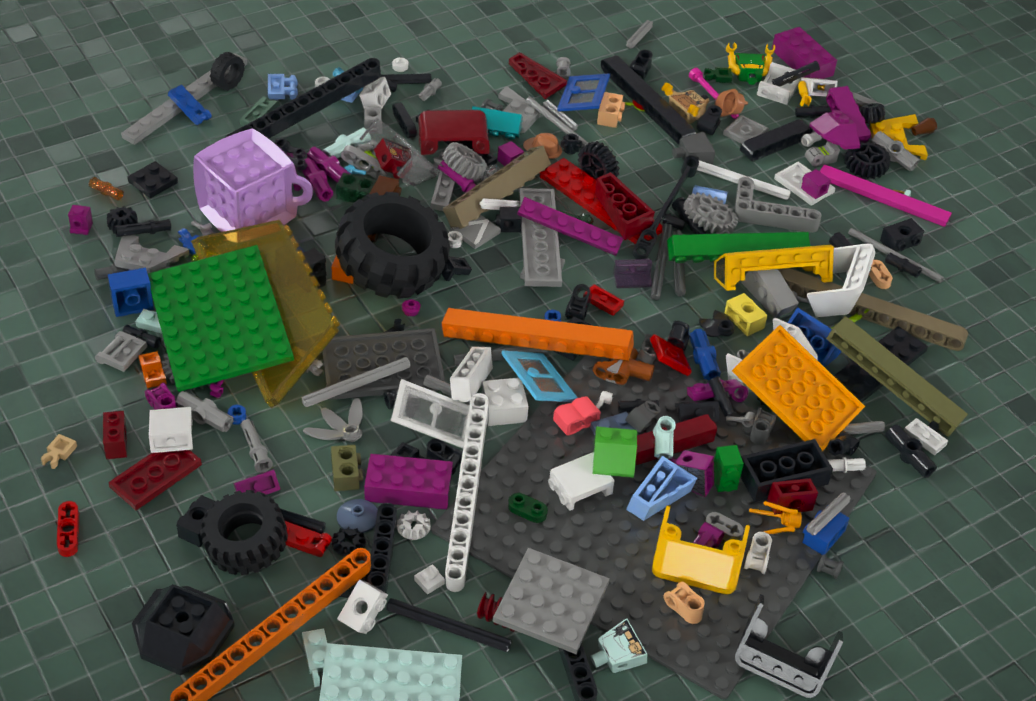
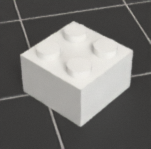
[482,378,529,426]

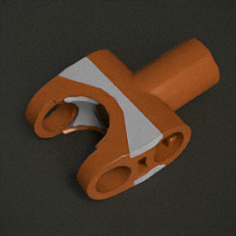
[593,348,655,385]

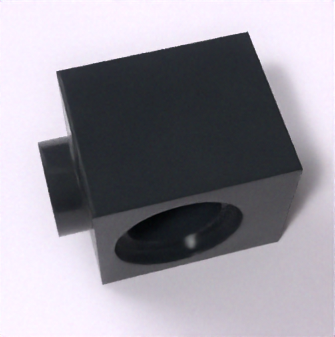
[496,207,522,232]

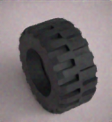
[200,490,288,575]

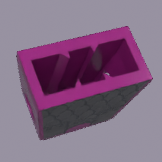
[668,451,714,497]

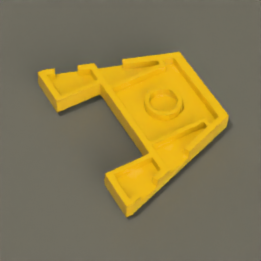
[869,114,928,160]

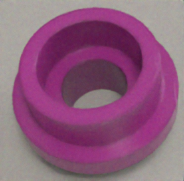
[402,299,421,317]

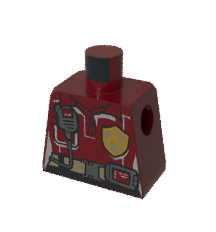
[374,138,411,179]

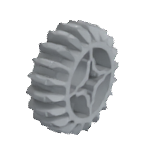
[442,142,488,181]

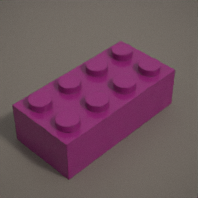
[772,27,837,79]
[364,454,453,510]

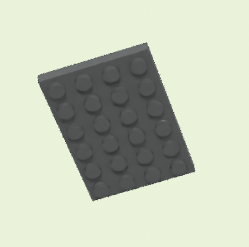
[320,328,446,400]

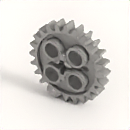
[683,192,738,234]

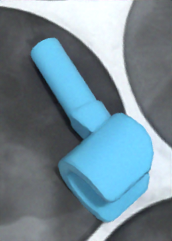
[344,164,366,175]

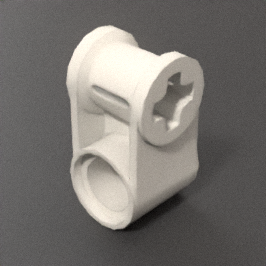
[744,532,772,574]

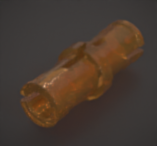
[89,177,124,201]

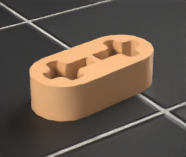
[869,260,893,289]

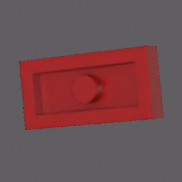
[583,284,624,316]

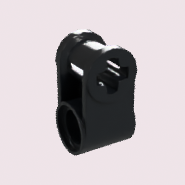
[630,50,653,79]
[697,105,722,135]
[565,284,592,321]
[667,321,690,351]
[426,439,463,475]

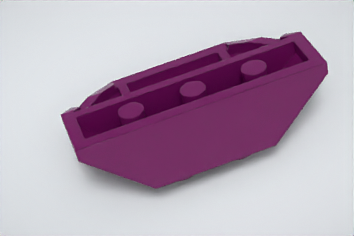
[810,110,860,149]

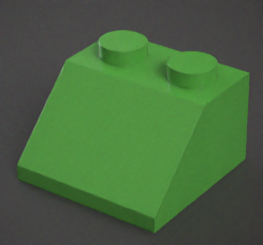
[592,426,637,478]

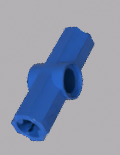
[689,329,721,380]

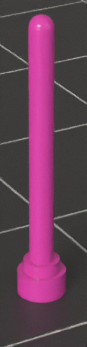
[689,68,739,120]

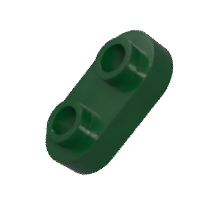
[508,493,548,523]

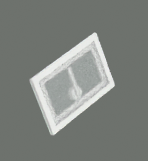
[391,379,470,448]

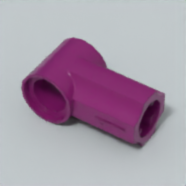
[692,522,725,548]

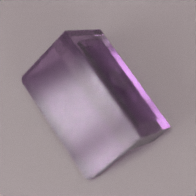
[613,259,652,288]

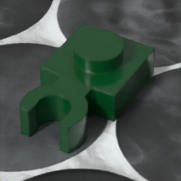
[704,67,732,83]

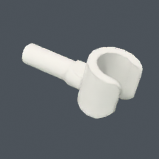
[596,391,613,409]

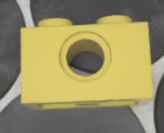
[724,293,768,337]

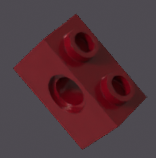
[103,411,127,459]
[767,478,818,515]

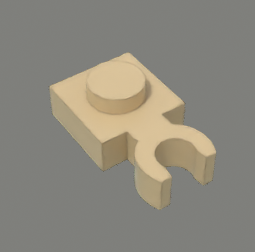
[41,434,77,469]

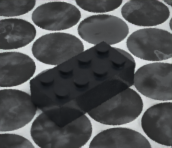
[741,439,833,502]

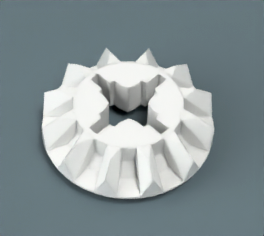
[397,510,431,540]

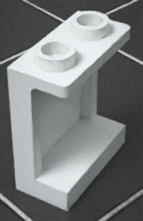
[757,62,802,105]
[149,407,193,453]
[548,452,614,511]

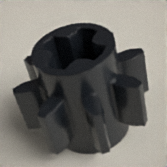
[560,133,582,155]

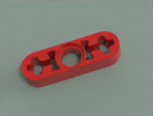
[57,501,79,557]

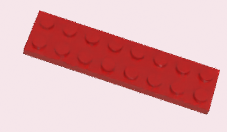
[539,158,663,244]

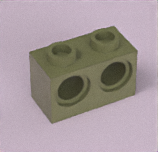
[331,445,363,491]

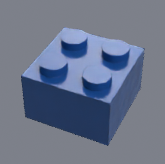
[108,268,154,317]

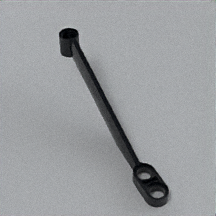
[633,155,699,261]

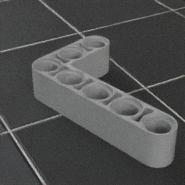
[734,177,822,233]

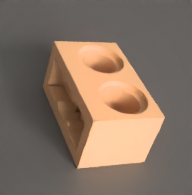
[597,92,625,128]

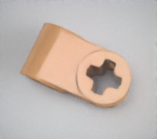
[663,582,705,624]

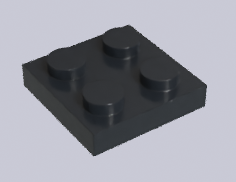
[127,161,178,198]

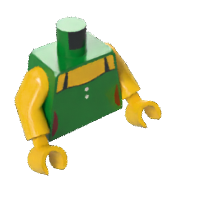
[726,42,775,85]

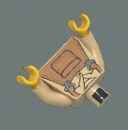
[661,82,709,124]

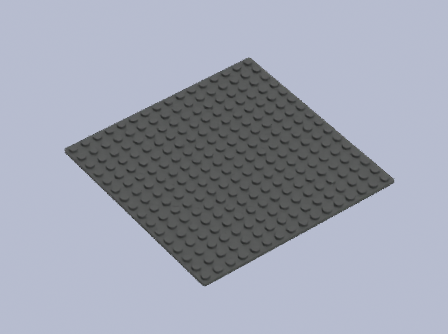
[431,351,877,700]

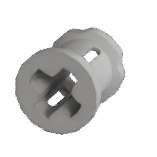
[556,57,571,78]

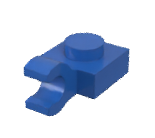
[178,228,209,257]

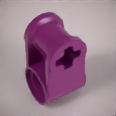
[145,383,177,410]

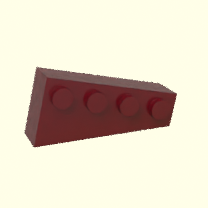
[595,172,655,240]

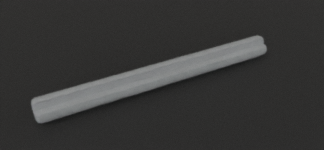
[302,357,410,407]

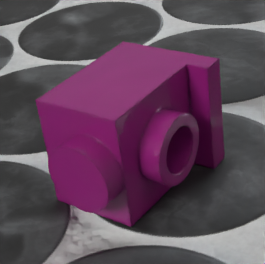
[68,205,93,235]

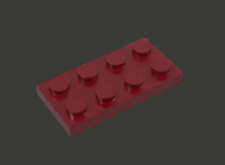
[108,450,202,511]

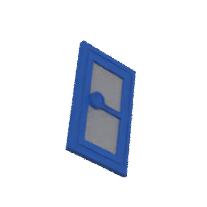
[557,73,610,112]

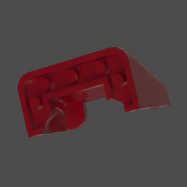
[419,110,490,155]

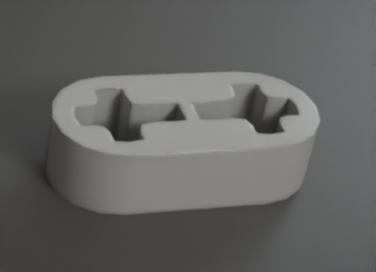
[705,512,744,541]

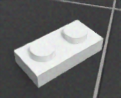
[904,418,948,455]

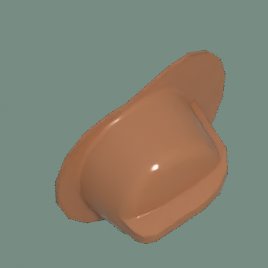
[715,89,748,117]
[523,133,562,159]

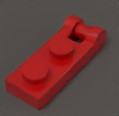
[285,521,332,557]

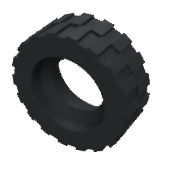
[210,52,245,91]

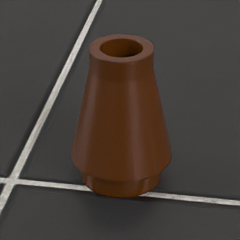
[911,117,937,136]

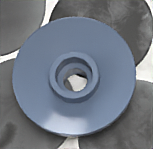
[337,499,378,533]

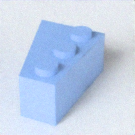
[626,456,697,521]

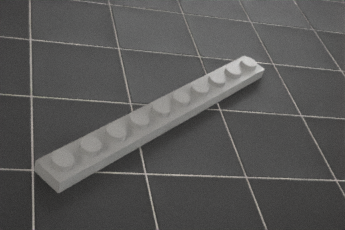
[121,53,247,145]

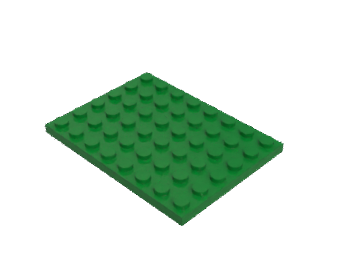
[147,245,294,392]

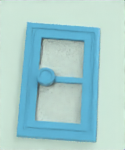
[501,350,578,402]

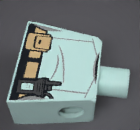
[590,619,647,673]

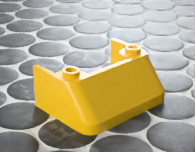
[652,506,750,594]

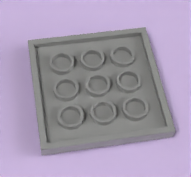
[493,548,610,654]

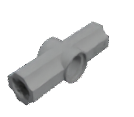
[871,131,920,171]
[176,391,234,432]

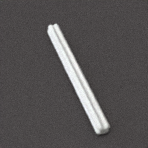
[697,160,791,200]

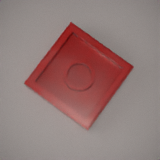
[650,335,692,376]

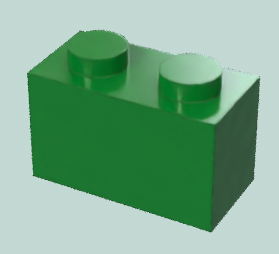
[714,445,744,492]

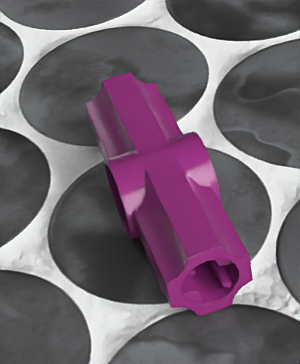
[307,146,351,186]
[302,158,333,202]

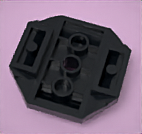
[132,584,235,675]

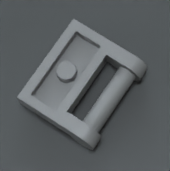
[95,331,147,372]

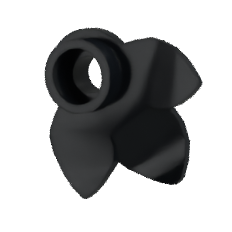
[699,310,735,337]

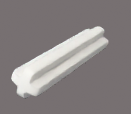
[479,198,520,210]

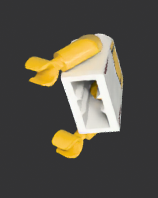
[798,77,838,107]

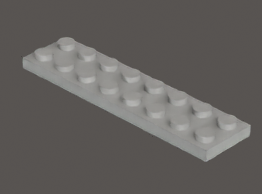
[519,188,562,287]

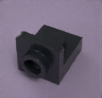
[441,256,472,281]

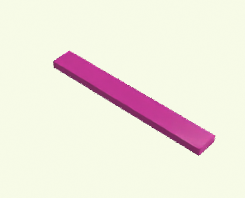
[820,164,952,227]

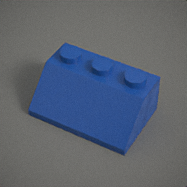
[787,307,842,367]

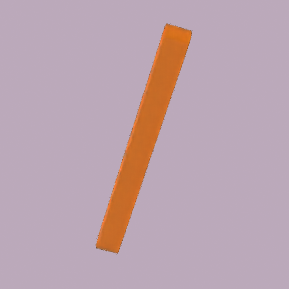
[170,548,371,701]

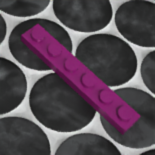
[517,197,623,256]

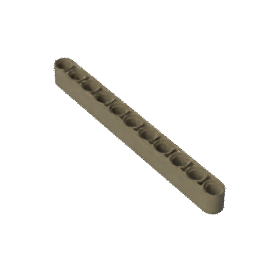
[778,268,968,351]

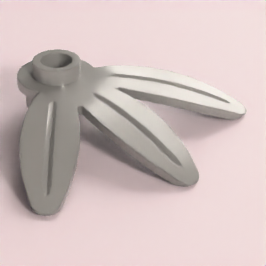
[303,398,363,442]

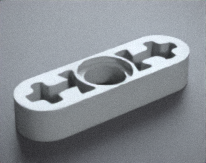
[341,145,389,179]

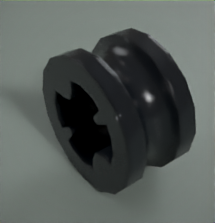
[384,390,397,409]

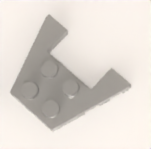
[498,86,541,133]
[115,235,190,273]

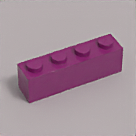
[826,86,871,143]

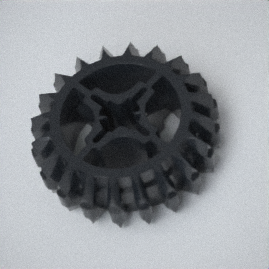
[577,141,620,180]
[844,141,891,179]

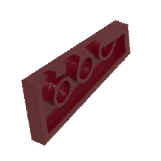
[509,52,567,99]

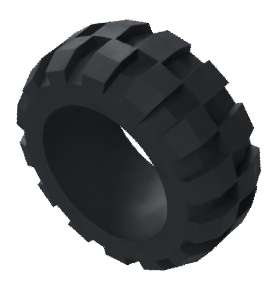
[335,192,450,299]

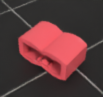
[553,396,601,435]

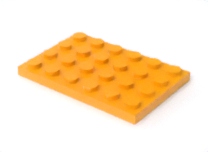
[732,325,865,451]

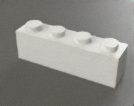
[450,347,493,402]

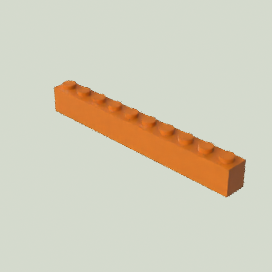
[442,308,634,361]

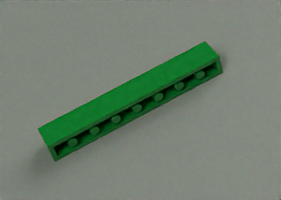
[667,232,810,263]

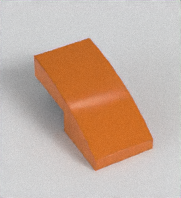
[138,351,167,389]

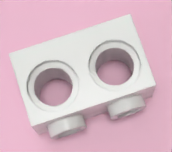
[359,77,391,109]

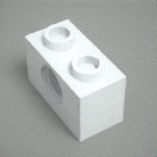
[337,580,388,634]

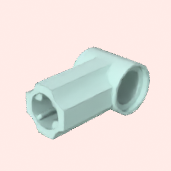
[653,416,676,459]

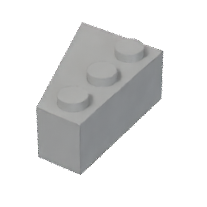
[741,269,799,318]

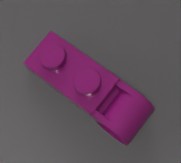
[687,379,748,402]

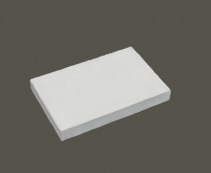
[774,162,835,206]

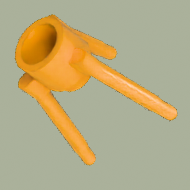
[749,501,802,534]

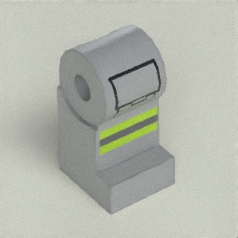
[805,141,840,167]

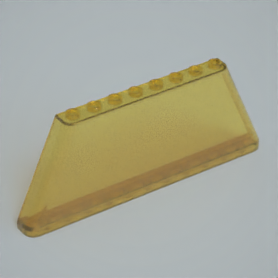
[191,220,340,408]

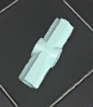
[322,127,370,158]

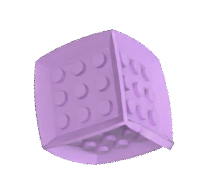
[193,129,313,245]

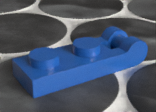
[168,84,212,125]

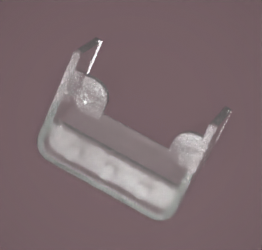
[360,118,440,187]

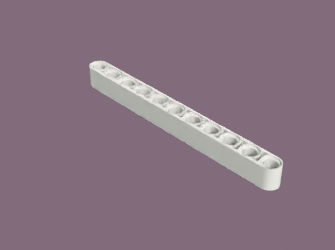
[445,393,489,592]

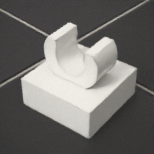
[414,565,445,595]

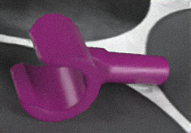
[210,380,225,398]

